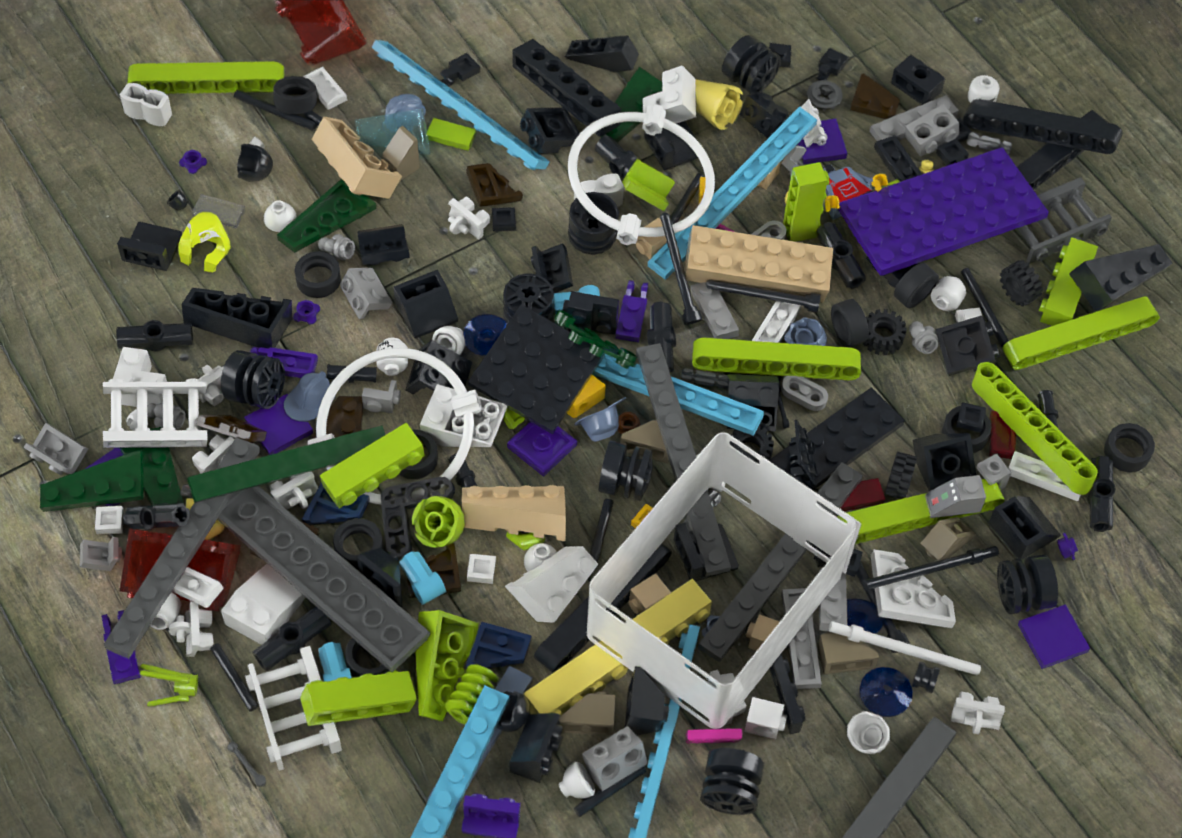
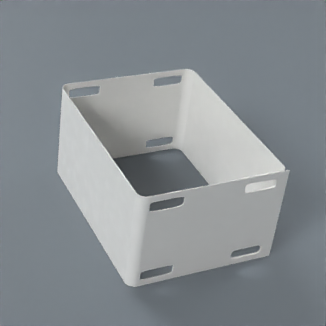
[587,433,862,729]

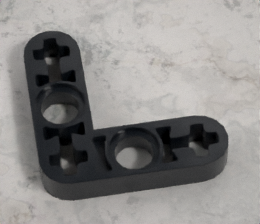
[381,477,455,560]

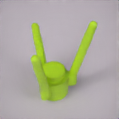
[140,664,198,706]

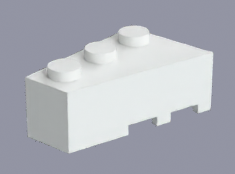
[505,546,598,622]

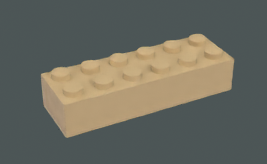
[684,225,833,302]

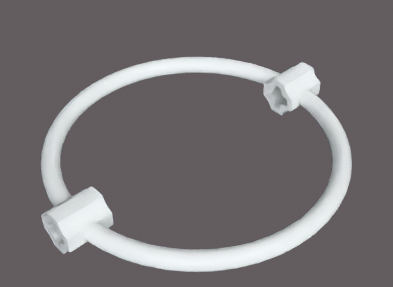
[568,104,715,246]
[308,348,482,505]

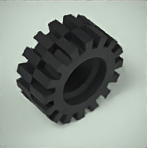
[1000,260,1043,307]
[863,309,907,356]
[729,425,774,464]
[885,451,917,499]

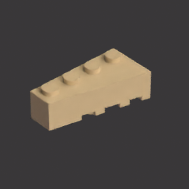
[312,117,402,199]
[462,485,566,541]

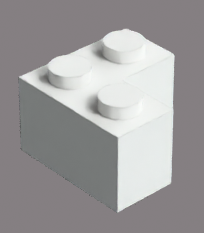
[643,66,696,124]
[113,347,167,407]

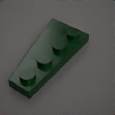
[600,66,662,143]
[277,179,377,253]
[119,427,184,505]
[40,449,144,512]

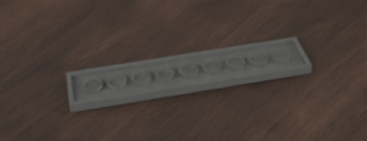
[217,486,430,672]

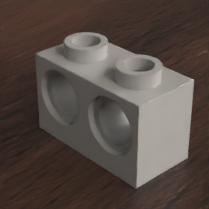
[905,104,959,157]
[582,726,648,791]

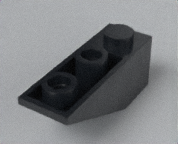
[565,35,639,72]

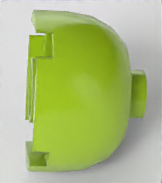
[412,496,465,548]

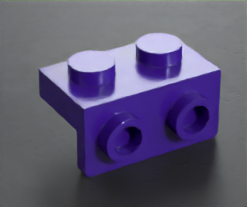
[462,794,520,838]

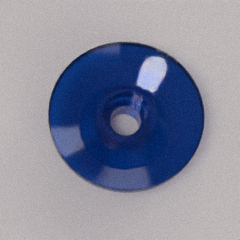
[463,314,508,356]
[847,598,884,634]
[859,667,913,717]

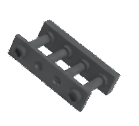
[1017,177,1112,264]

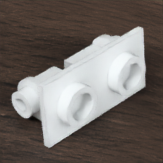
[801,99,827,147]

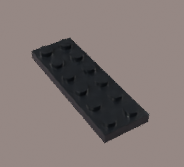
[768,387,905,490]

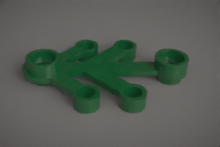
[554,310,638,369]

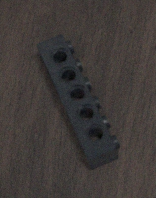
[512,39,621,137]

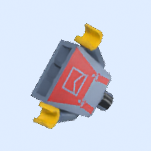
[823,164,888,220]

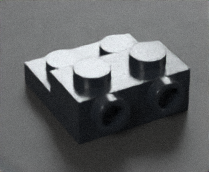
[520,107,580,154]
[563,291,619,334]
[935,315,1000,376]

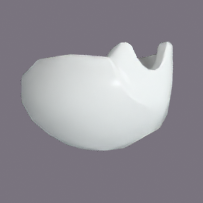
[847,711,890,754]

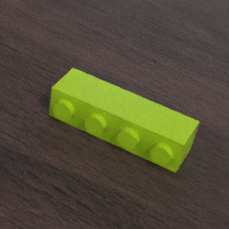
[783,162,829,242]
[1039,237,1099,326]
[320,423,425,508]
[300,670,417,726]

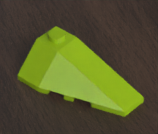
[416,610,479,721]

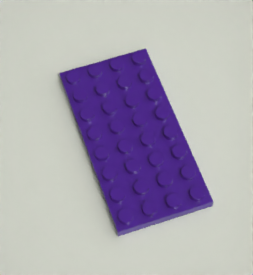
[838,147,1049,276]

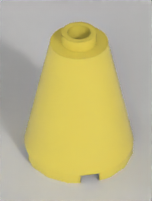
[695,79,743,130]

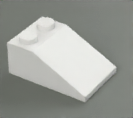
[221,564,306,645]

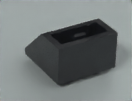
[393,269,459,339]
[726,374,779,431]
[989,496,1061,560]
[509,713,563,783]

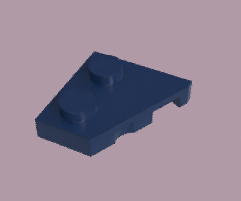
[302,482,370,525]
[466,622,532,669]

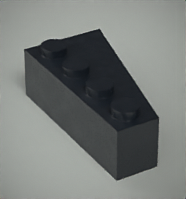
[1069,244,1173,312]
[181,287,293,349]

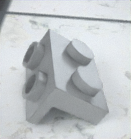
[340,268,392,319]
[24,423,88,475]

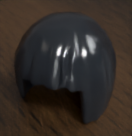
[237,143,273,182]

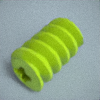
[445,664,498,725]

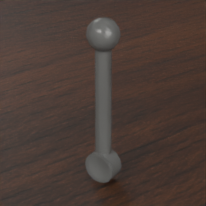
[227,742,266,787]

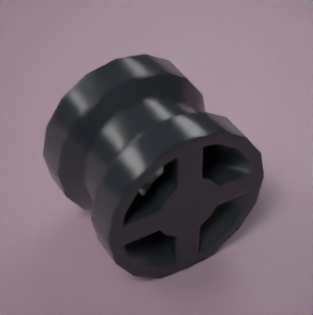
[912,662,940,693]

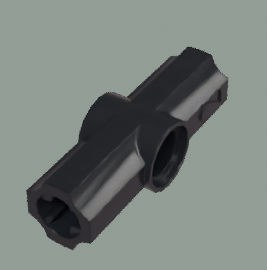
[595,135,637,179]
[816,222,866,289]
[647,301,676,373]
[116,320,193,352]
[1087,456,1116,532]
[123,503,190,530]
[253,606,331,671]

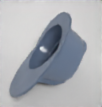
[284,371,335,422]
[574,397,626,442]

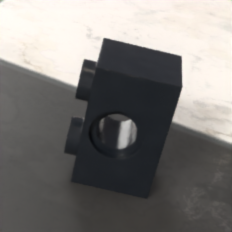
[891,54,946,105]

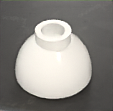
[264,201,297,232]
[433,326,465,355]
[524,543,557,571]
[559,761,595,798]

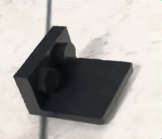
[644,121,698,171]
[117,222,182,271]
[405,340,472,395]
[673,523,739,582]

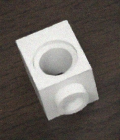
[744,697,787,739]

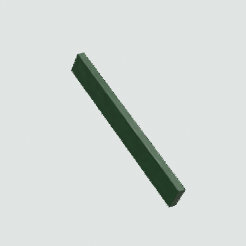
[187,425,385,503]

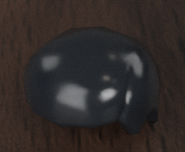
[496,691,530,732]

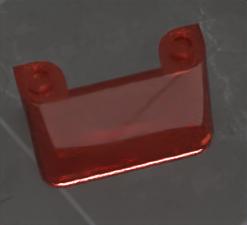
[275,0,367,65]
[119,529,241,611]

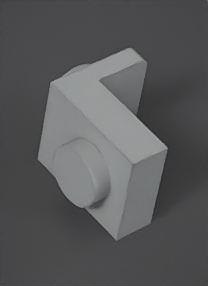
[781,145,807,176]
[362,380,401,413]
[976,454,1012,490]
[80,537,122,571]

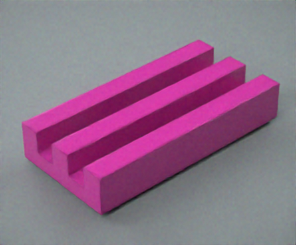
[685,729,742,743]

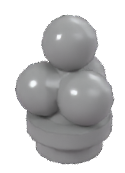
[318,234,355,260]
[909,321,938,354]
[147,403,185,429]

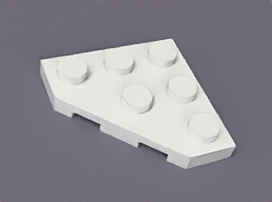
[871,549,956,628]

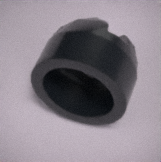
[167,190,188,210]

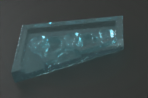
[355,109,431,154]

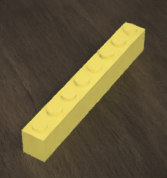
[524,579,712,716]

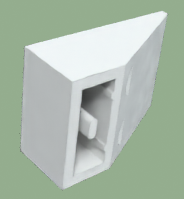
[420,384,507,447]

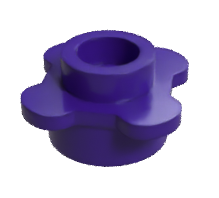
[179,150,207,174]
[293,300,320,324]
[1056,532,1078,560]

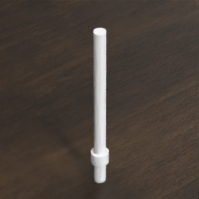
[829,621,981,676]

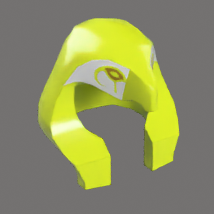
[178,212,230,273]

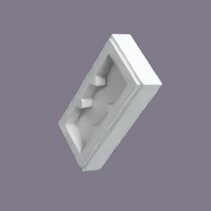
[304,67,347,110]

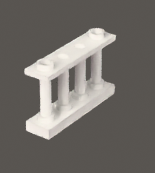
[103,379,207,448]
[245,646,342,770]

